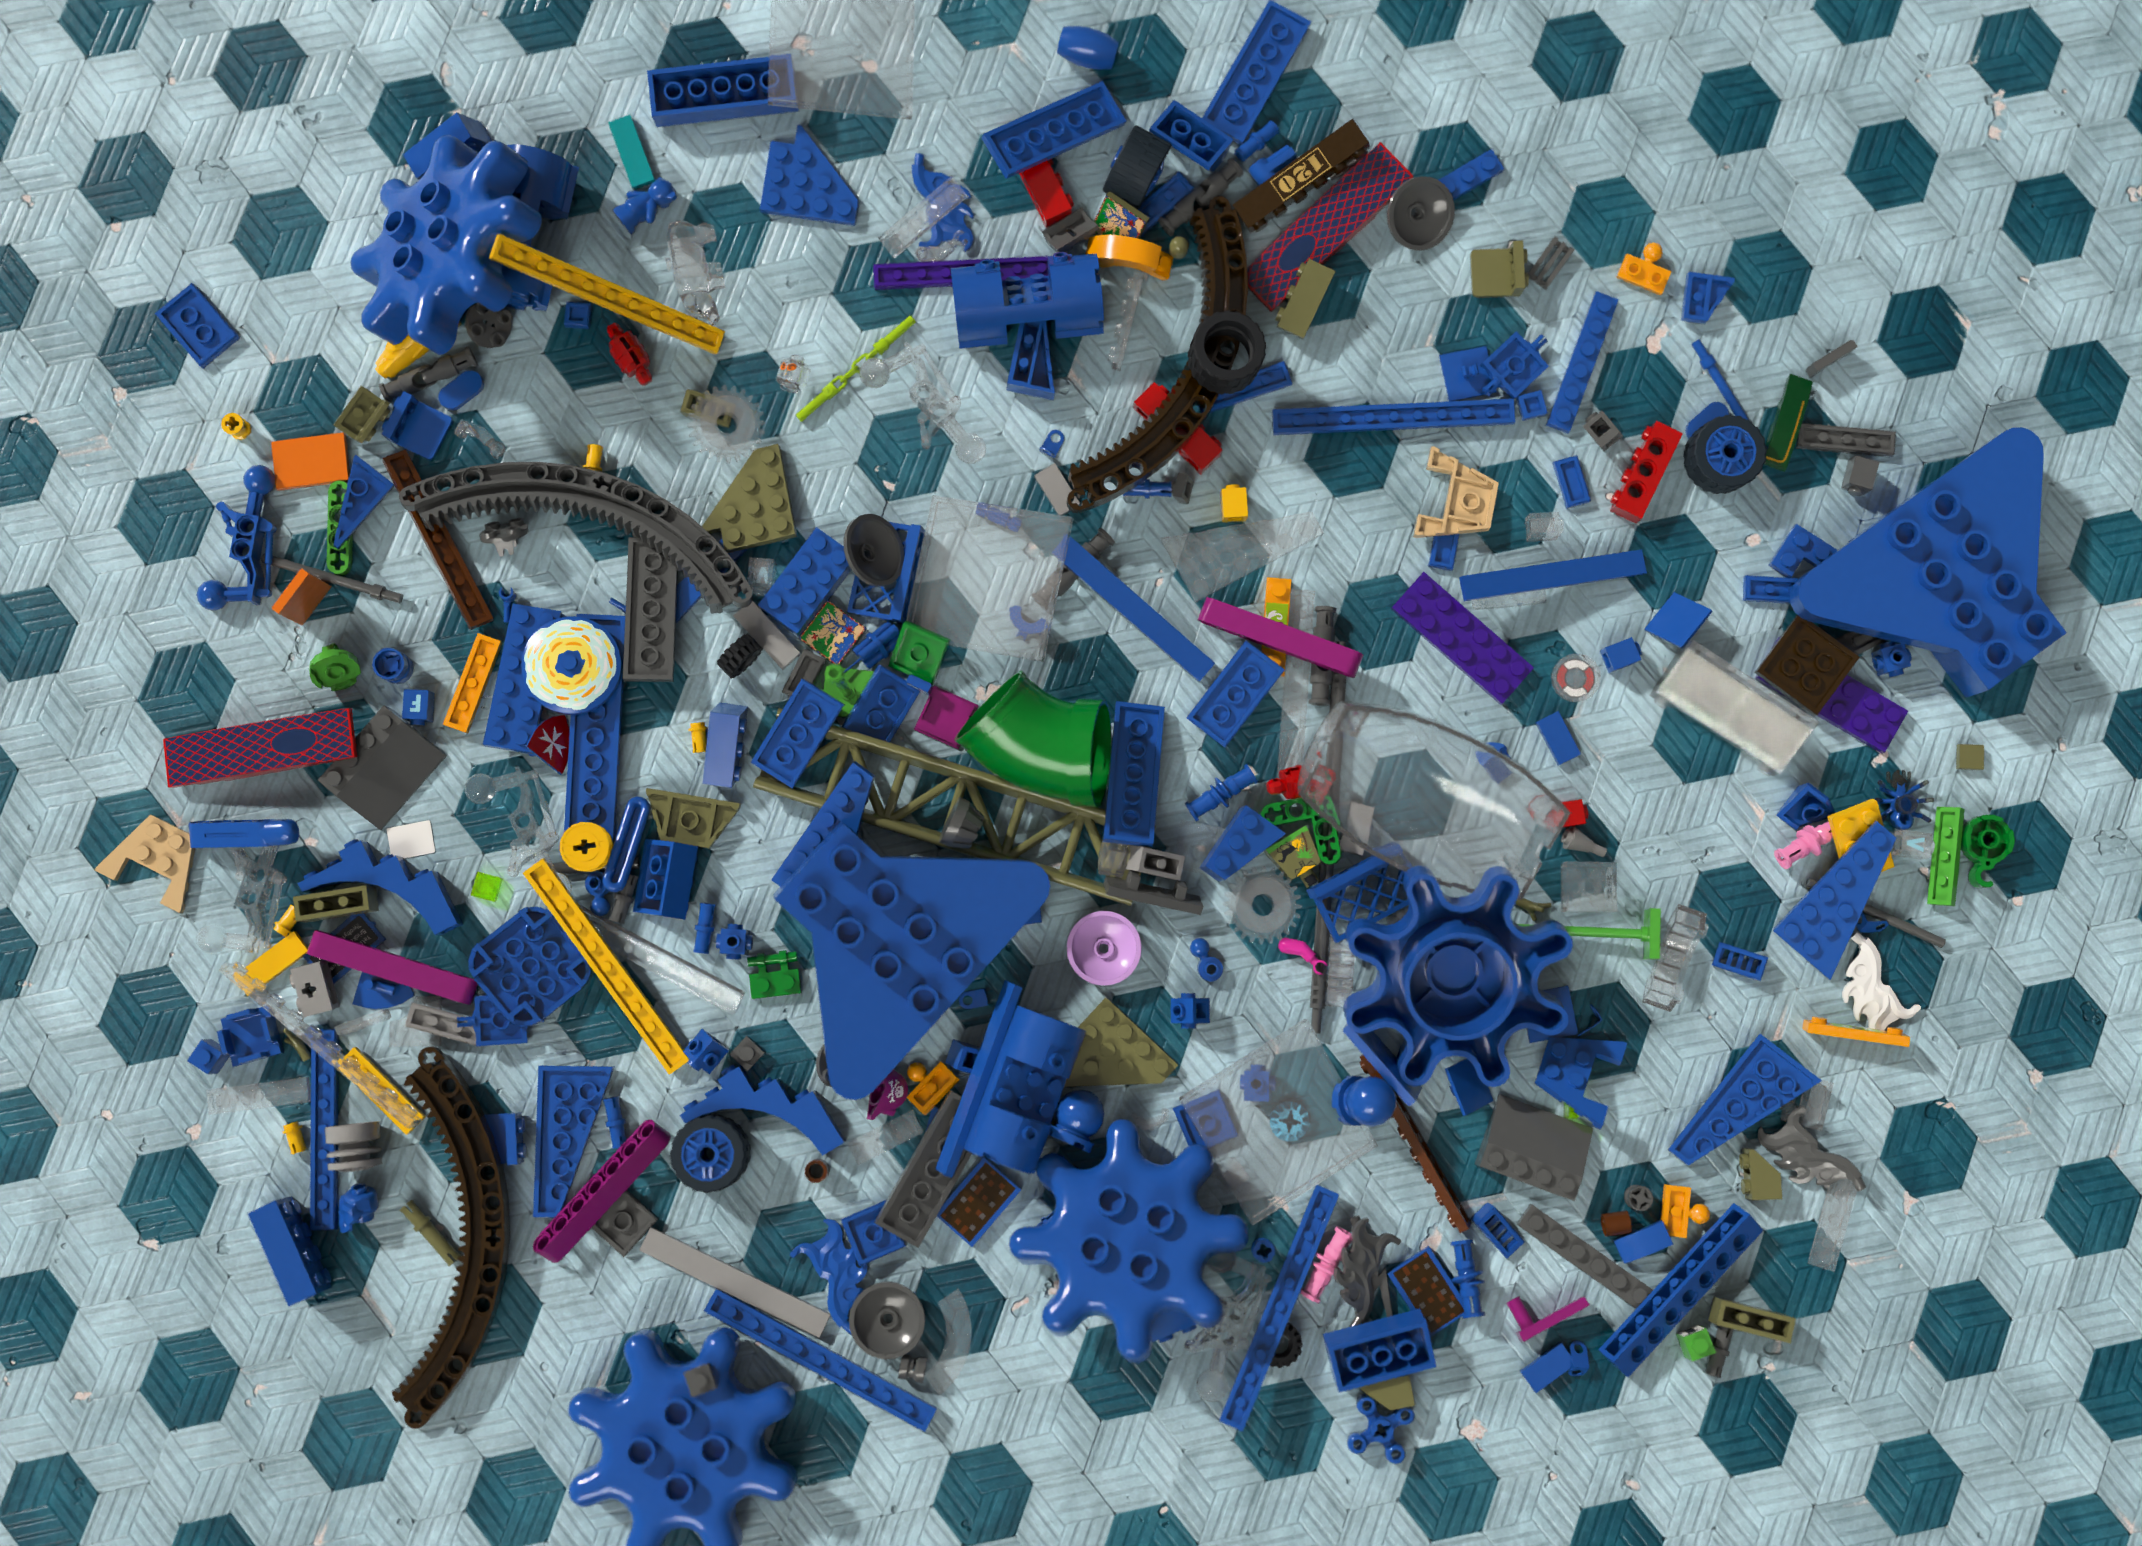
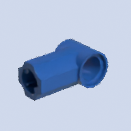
[1248,145,1297,185]

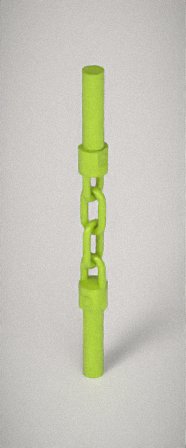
[795,316,916,422]

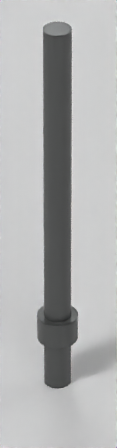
[261,553,403,603]
[1805,878,1946,948]

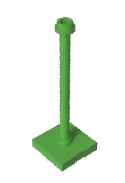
[823,664,874,718]
[1518,908,1661,960]

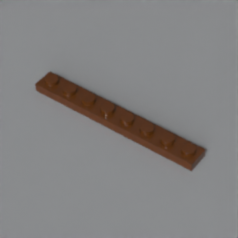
[382,449,493,630]
[1360,1054,1472,1233]

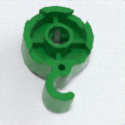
[1961,815,2015,888]

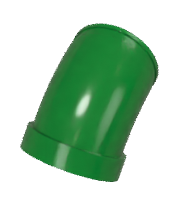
[954,670,1112,807]

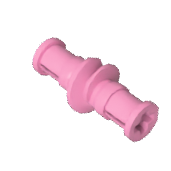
[1774,821,1833,869]
[1300,1226,1352,1303]

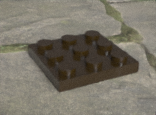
[1754,615,1860,717]

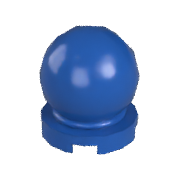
[1332,1076,1396,1127]
[1049,1089,1104,1153]

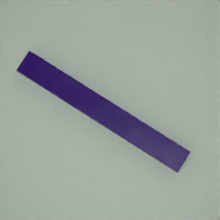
[873,256,1048,290]

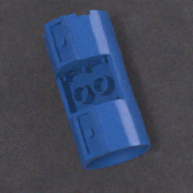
[502,144,579,312]
[951,252,1104,349]
[963,1005,1086,1174]

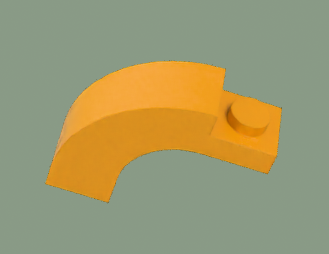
[1086,235,1173,281]

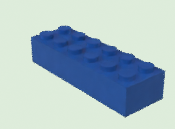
[647,54,799,127]

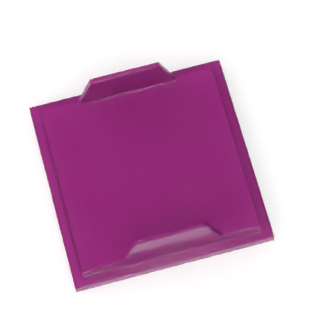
[914,686,978,750]

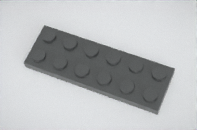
[623,537,678,682]
[874,1090,972,1248]

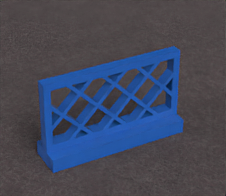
[847,522,926,624]
[1306,845,1409,943]

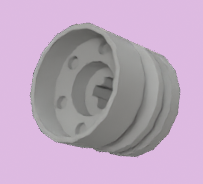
[325,1121,383,1172]

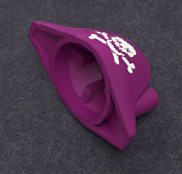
[867,1069,908,1120]

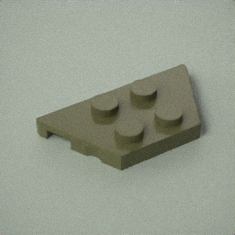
[646,788,741,849]

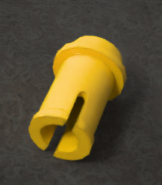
[583,444,603,472]
[688,722,708,753]
[273,904,297,937]
[282,1121,307,1155]

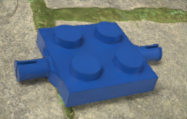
[1480,331,1549,399]
[457,995,544,1046]

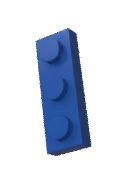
[1439,149,1504,201]

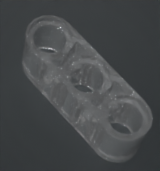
[1325,934,1355,1007]

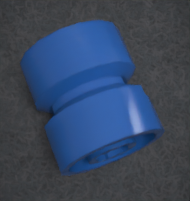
[372,648,414,684]

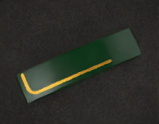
[1764,374,1813,472]

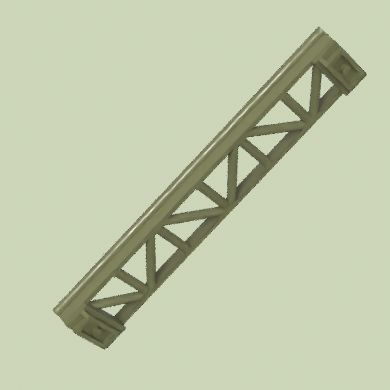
[753,708,1156,906]

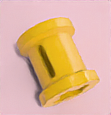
[221,413,251,440]

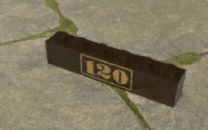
[1232,119,1370,233]

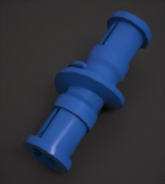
[1185,764,1258,822]
[1450,1239,1485,1318]

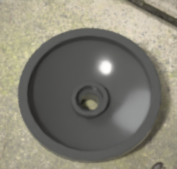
[1387,176,1455,251]
[844,514,904,587]
[849,1282,925,1359]

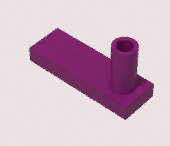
[1506,1296,1589,1342]

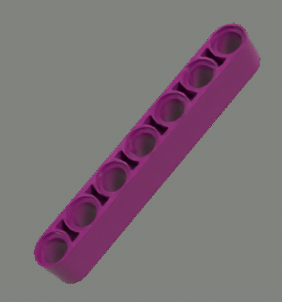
[1198,597,1364,678]
[306,930,478,1005]
[533,1120,671,1263]

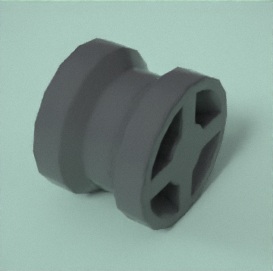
[1624,1184,1653,1211]

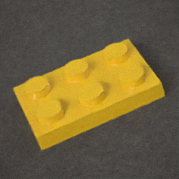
[1827,798,1895,872]

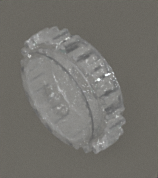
[687,385,766,463]
[1223,866,1302,945]

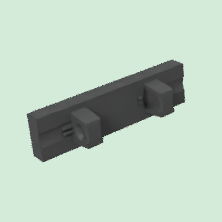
[1103,870,1204,915]

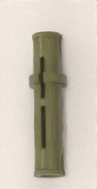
[399,1199,461,1267]

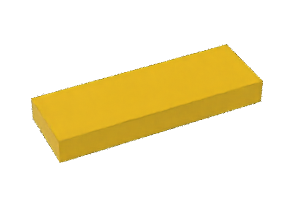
[233,931,308,996]

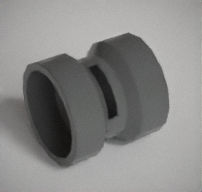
[898,1354,928,1383]

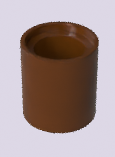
[805,1159,830,1183]
[1601,1210,1632,1237]

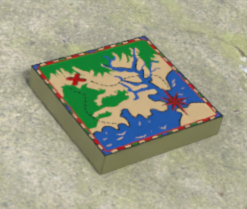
[1094,191,1150,239]
[798,600,867,665]

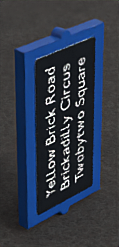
[303,913,386,984]

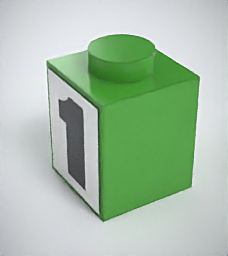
[1675,1325,1716,1362]

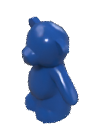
[613,177,677,235]

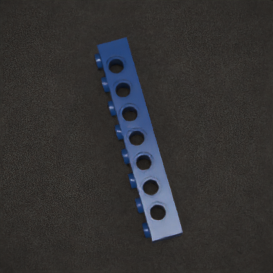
[1599,1203,1764,1378]

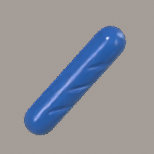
[603,796,650,892]

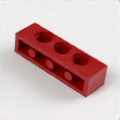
[1610,421,1683,524]

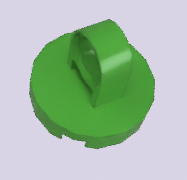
[309,643,361,691]

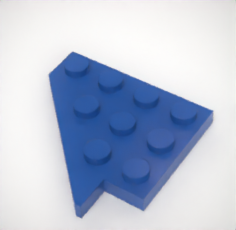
[760,125,859,226]

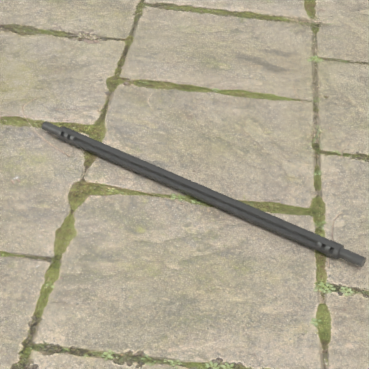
[1310,641,1346,1033]

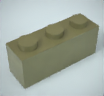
[1275,259,1335,339]
[293,885,379,923]
[1708,1296,1796,1343]

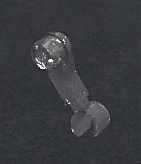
[915,230,968,262]
[455,421,505,459]

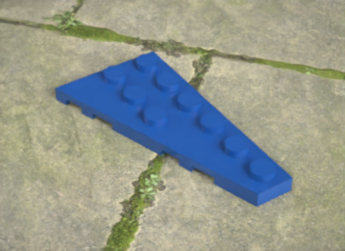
[771,761,875,886]
[1772,821,1896,980]
[1668,1034,1822,1166]
[533,1065,615,1217]

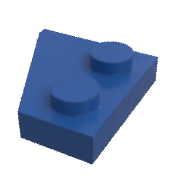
[1681,272,1735,324]

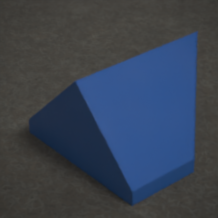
[1777,783,1835,830]

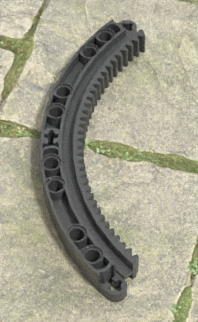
[399,462,753,614]

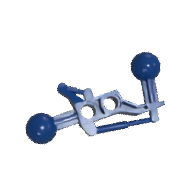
[196,465,277,611]

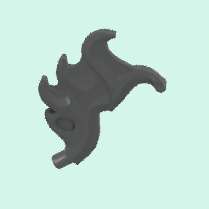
[1758,1106,1866,1191]
[1334,1218,1401,1327]

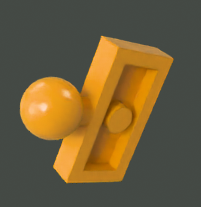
[1616,242,1672,295]
[907,1061,960,1116]
[1661,1184,1710,1238]

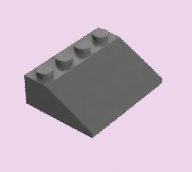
[318,705,446,830]
[1475,1094,1593,1201]

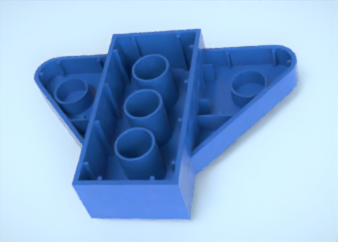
[1790,427,2067,698]
[773,821,1050,1100]

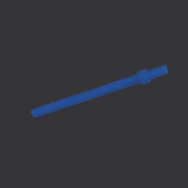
[1691,339,1768,467]

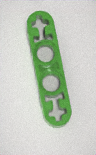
[327,480,353,576]

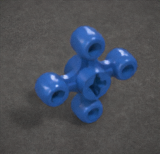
[1347,1394,1415,1464]

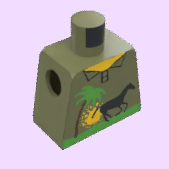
[1264,825,1321,888]

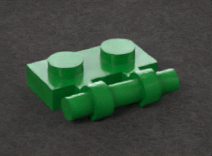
[747,950,802,999]

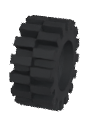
[717,633,763,679]
[1270,1322,1302,1368]

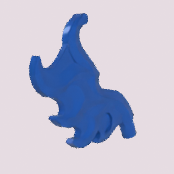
[912,153,974,252]
[790,1219,868,1335]

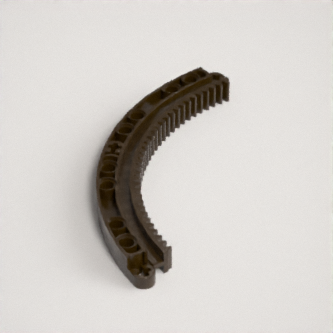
[1066,196,1248,513]
[392,1046,510,1429]

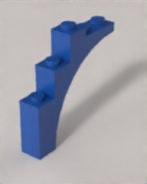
[298,839,463,936]
[680,1064,846,1156]

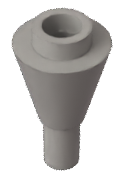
[1561,826,1607,857]

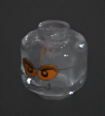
[776,355,811,393]

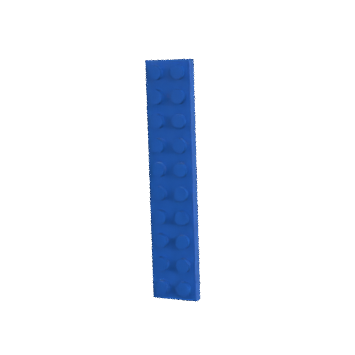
[564,614,625,854]

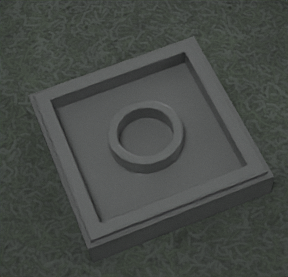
[591,1190,659,1257]

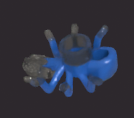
[1874,769,1934,830]

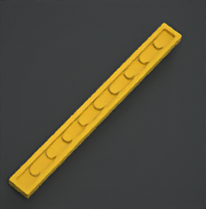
[489,234,725,354]
[523,858,689,1075]

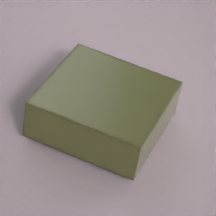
[1956,744,1984,770]

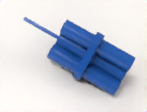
[844,621,900,673]

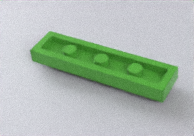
[1927,807,1965,907]

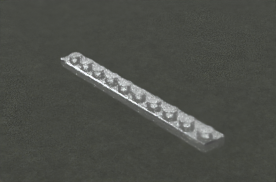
[219,962,421,1128]

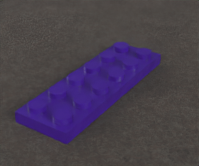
[1391,572,1534,705]
[1755,636,1908,753]

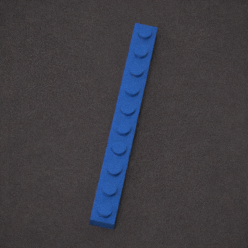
[1272,399,1515,435]
[1219,1184,1340,1432]
[704,1288,937,1432]

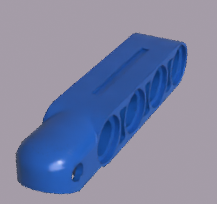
[188,819,300,848]

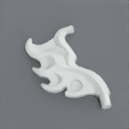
[1842,931,1921,1030]

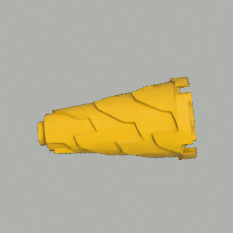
[375,320,461,379]

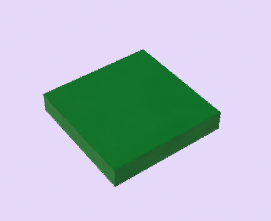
[888,620,951,685]

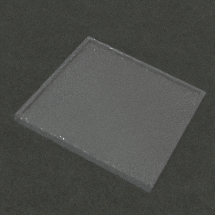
[768,0,915,119]
[906,495,1073,662]
[1179,1019,1378,1225]

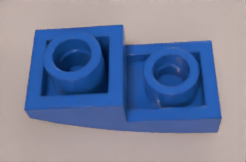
[1613,1220,1673,1264]

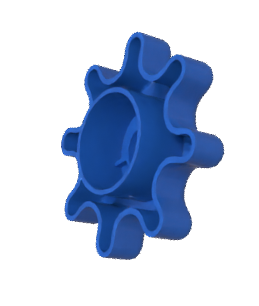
[350,135,542,355]
[1343,865,1573,1087]
[1009,1119,1249,1364]
[568,1327,798,1546]

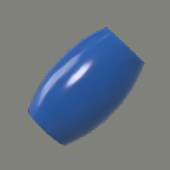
[1057,26,1119,70]

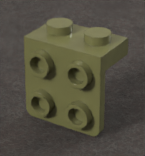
[1470,241,1529,298]
[333,385,391,443]

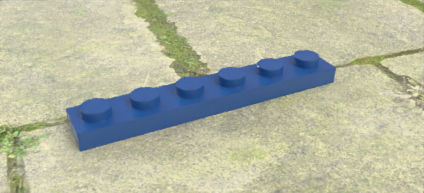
[1546,291,1619,433]

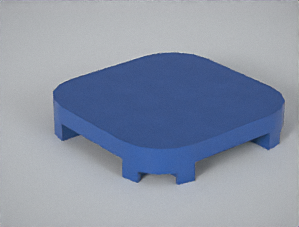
[468,907,591,1027]

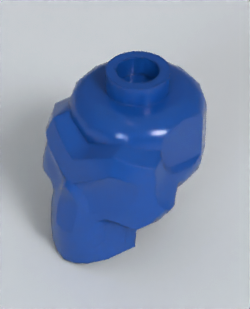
[338,1183,379,1233]

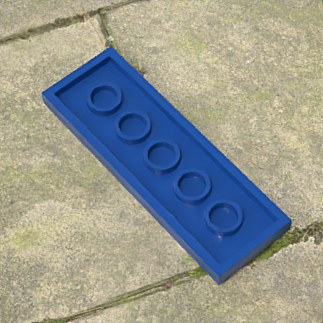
[1202,0,1311,145]
[981,81,1127,179]
[483,604,563,754]
[1103,701,1165,847]

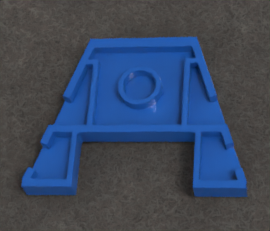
[1534,1037,1627,1130]

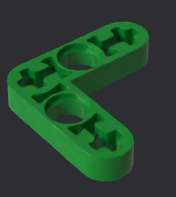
[1261,794,1342,865]

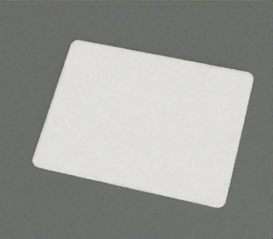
[387,820,435,859]

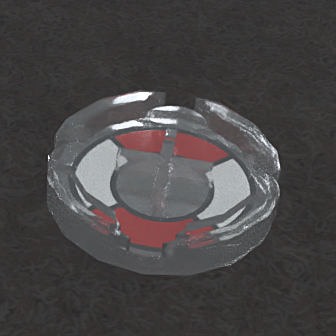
[1551,654,1601,702]

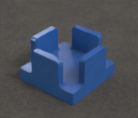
[217,1005,284,1067]

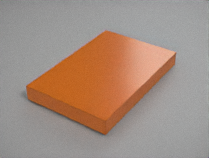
[271,432,350,491]
[272,569,332,626]

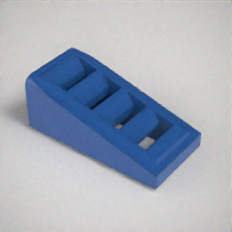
[1712,942,1769,982]
[1471,1203,1525,1259]

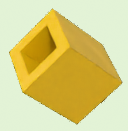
[1220,484,1248,522]

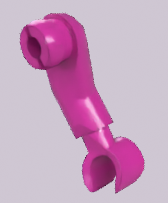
[1278,938,1328,975]

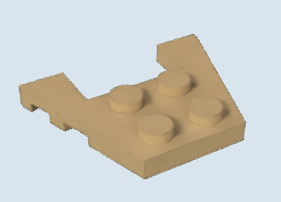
[1413,446,1499,538]
[94,815,195,913]

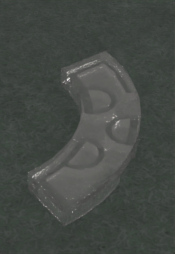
[925,1288,972,1395]

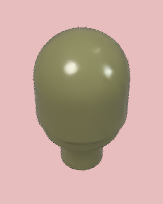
[1169,236,1189,259]

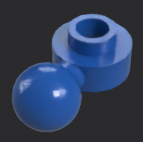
[585,871,610,917]
[1190,938,1223,982]

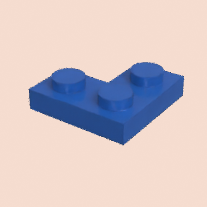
[1768,524,1837,578]

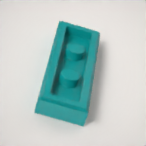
[608,115,655,190]

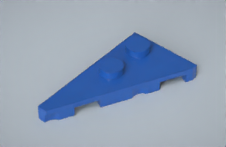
[333,455,394,550]

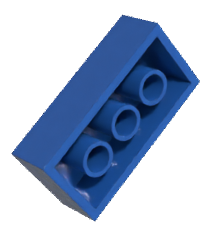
[758,527,852,637]
[247,1196,332,1307]
[1323,1309,1437,1393]

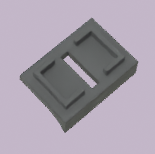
[1042,207,1099,252]

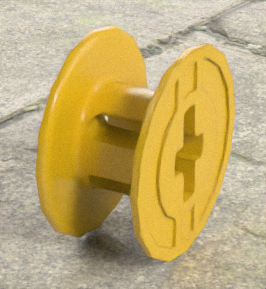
[560,822,613,872]

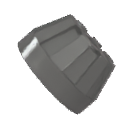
[939,797,984,849]

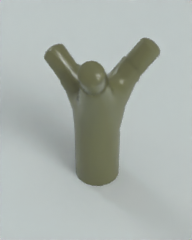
[1514,896,1552,921]
[283,1026,311,1062]

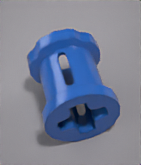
[1251,1238,1275,1263]

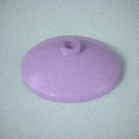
[1067,911,1141,986]

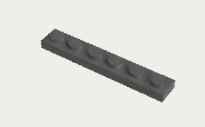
[1517,1204,1653,1308]

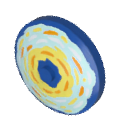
[521,616,622,715]

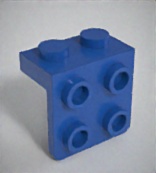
[381,391,453,460]
[484,1112,526,1165]

